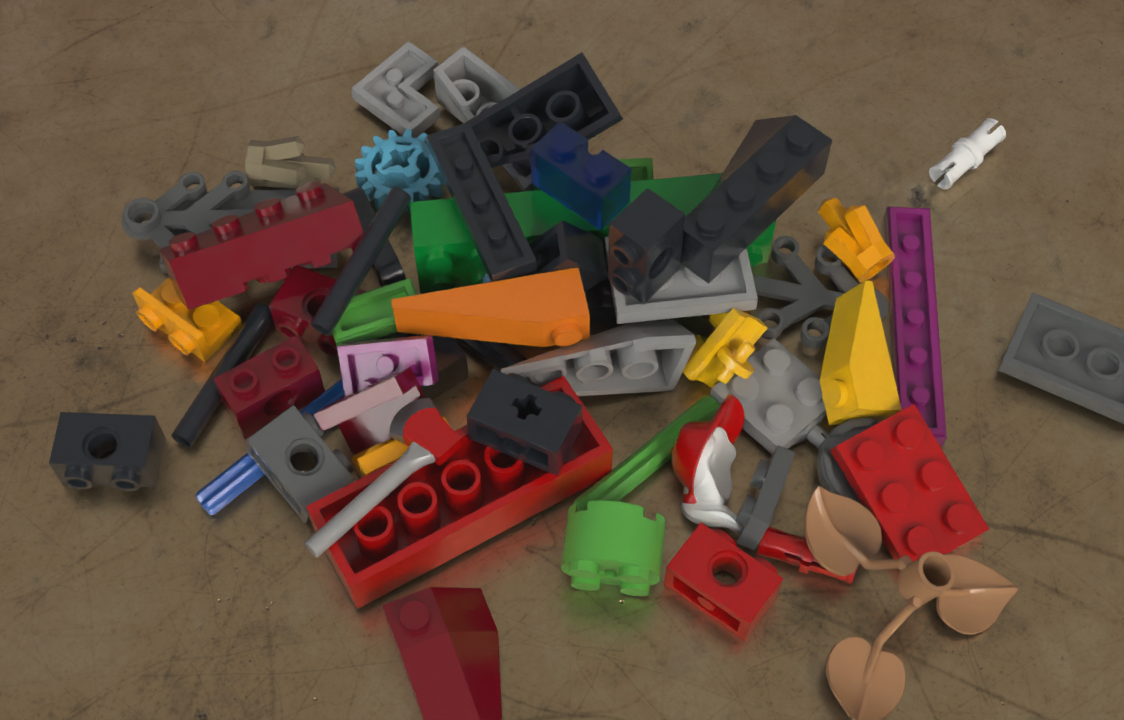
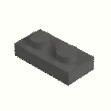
[736,445,795,551]

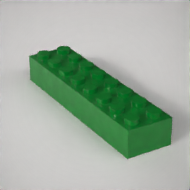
[410,173,777,294]

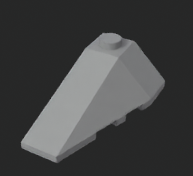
[500,320,696,396]

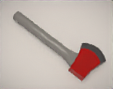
[304,398,463,558]

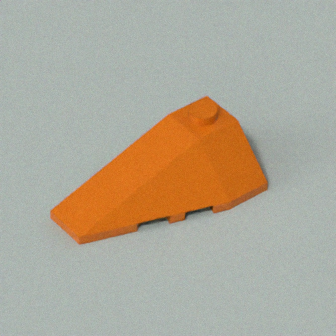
[391,268,590,347]

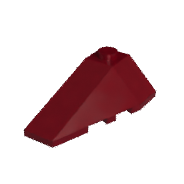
[383,587,502,720]

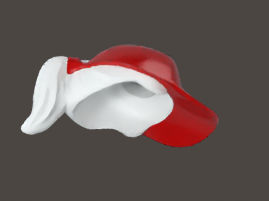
[671,394,745,534]

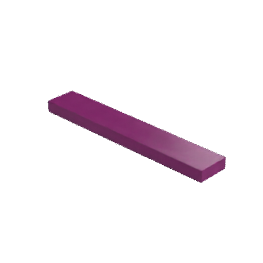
[884,206,947,445]

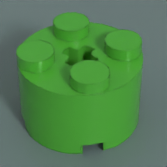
[561,500,666,596]

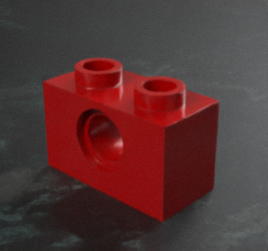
[664,523,784,642]

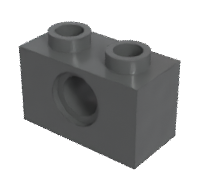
[245,405,355,524]

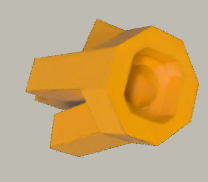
[818,197,895,283]

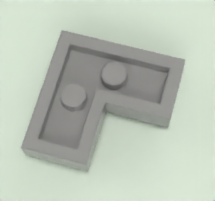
[351,41,440,138]

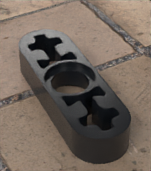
[342,187,406,287]

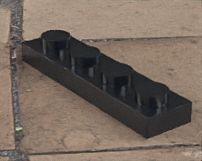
[427,122,537,282]

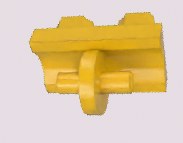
[683,307,768,388]

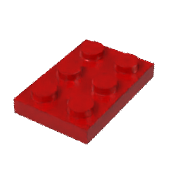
[830,404,990,561]

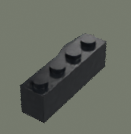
[680,115,832,284]

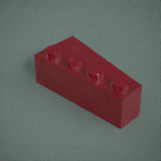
[159,181,364,310]

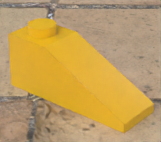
[819,280,902,425]

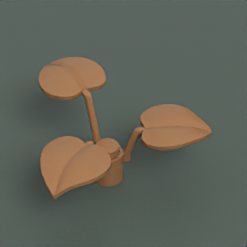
[804,486,1018,720]

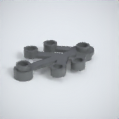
[121,171,285,248]
[753,236,888,349]

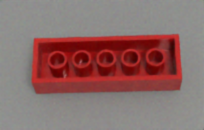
[306,375,613,609]

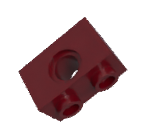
[269,265,367,357]
[213,335,325,439]

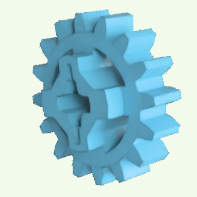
[355,129,445,214]

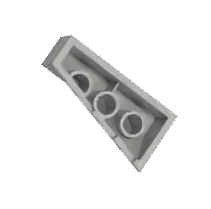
[433,46,585,192]

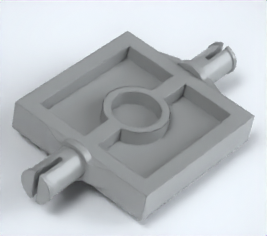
[710,338,829,454]

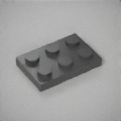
[998,293,1124,424]

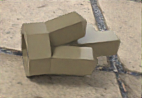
[245,136,336,189]

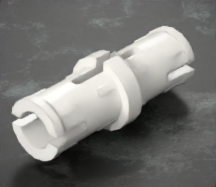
[929,118,1006,189]

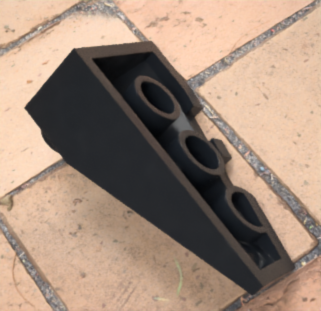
[465,52,623,168]

